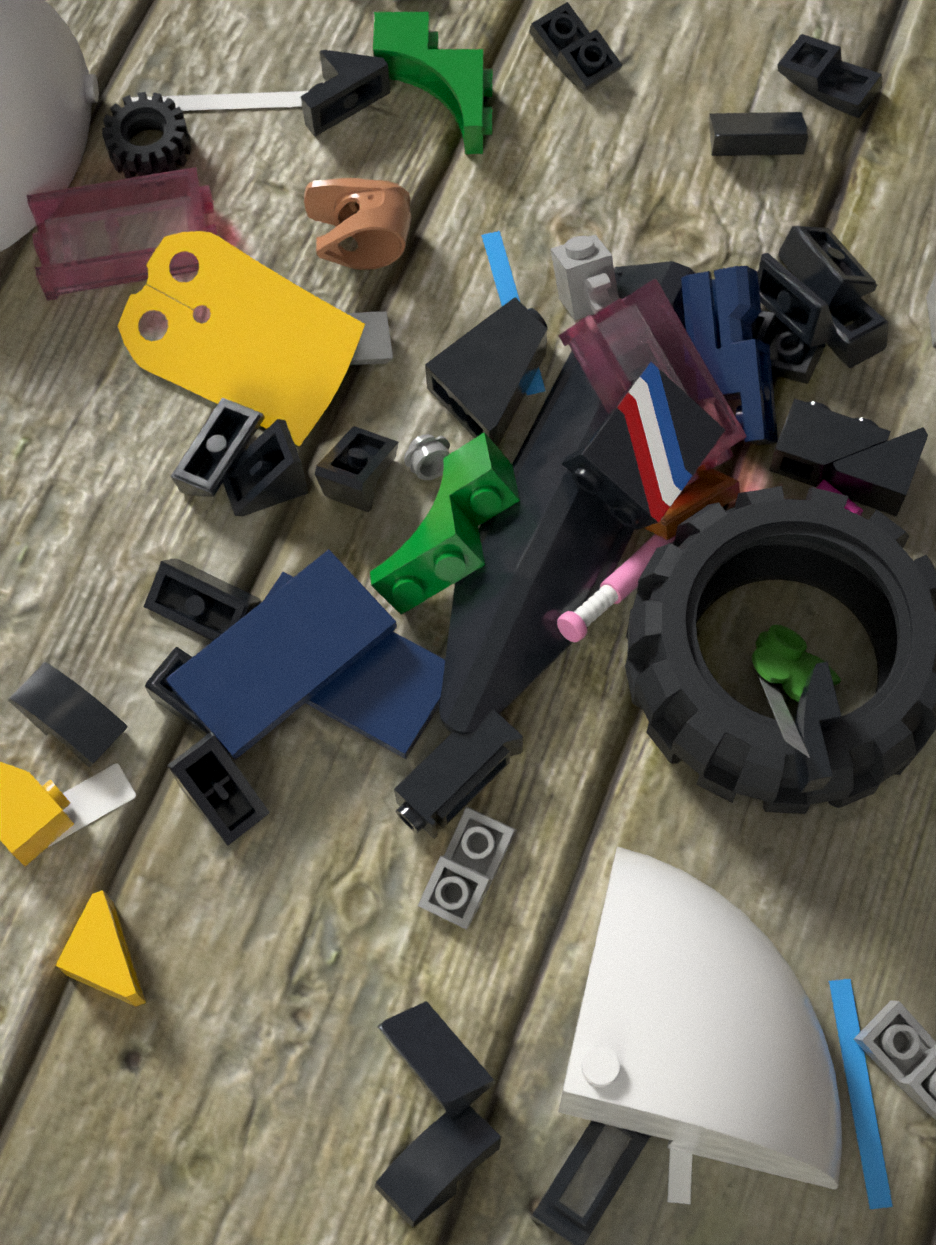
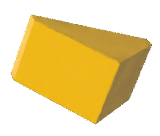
[55,890,146,1007]

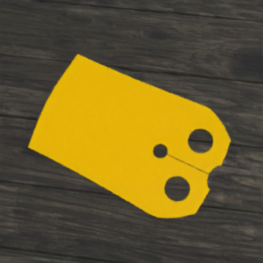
[118,231,365,447]

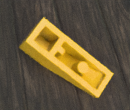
[0,762,74,867]

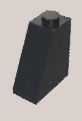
[425,297,548,447]

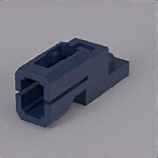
[681,266,778,446]

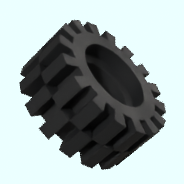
[102,92,191,183]

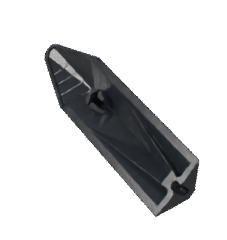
[439,261,701,734]

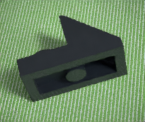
[300,50,390,137]
[315,426,399,512]

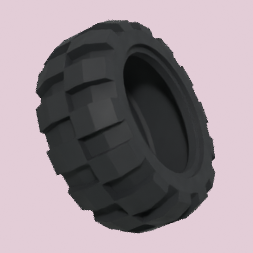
[625,486,936,814]

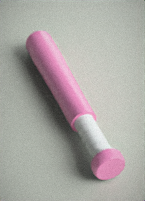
[557,534,676,642]

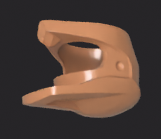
[304,178,412,270]

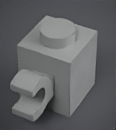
[550,234,620,320]

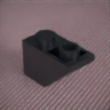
[769,398,891,487]

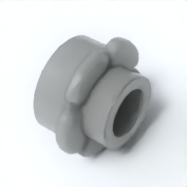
[404,434,450,480]

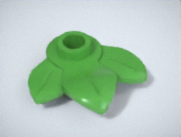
[752,625,841,702]

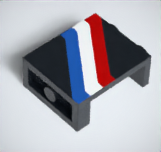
[561,362,725,530]

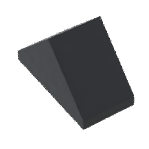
[223,419,309,517]
[826,427,928,517]
[168,732,270,846]

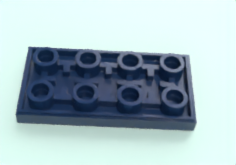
[166,549,397,761]
[263,572,445,759]

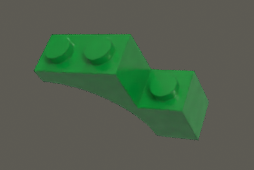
[373,12,493,154]
[370,432,520,615]

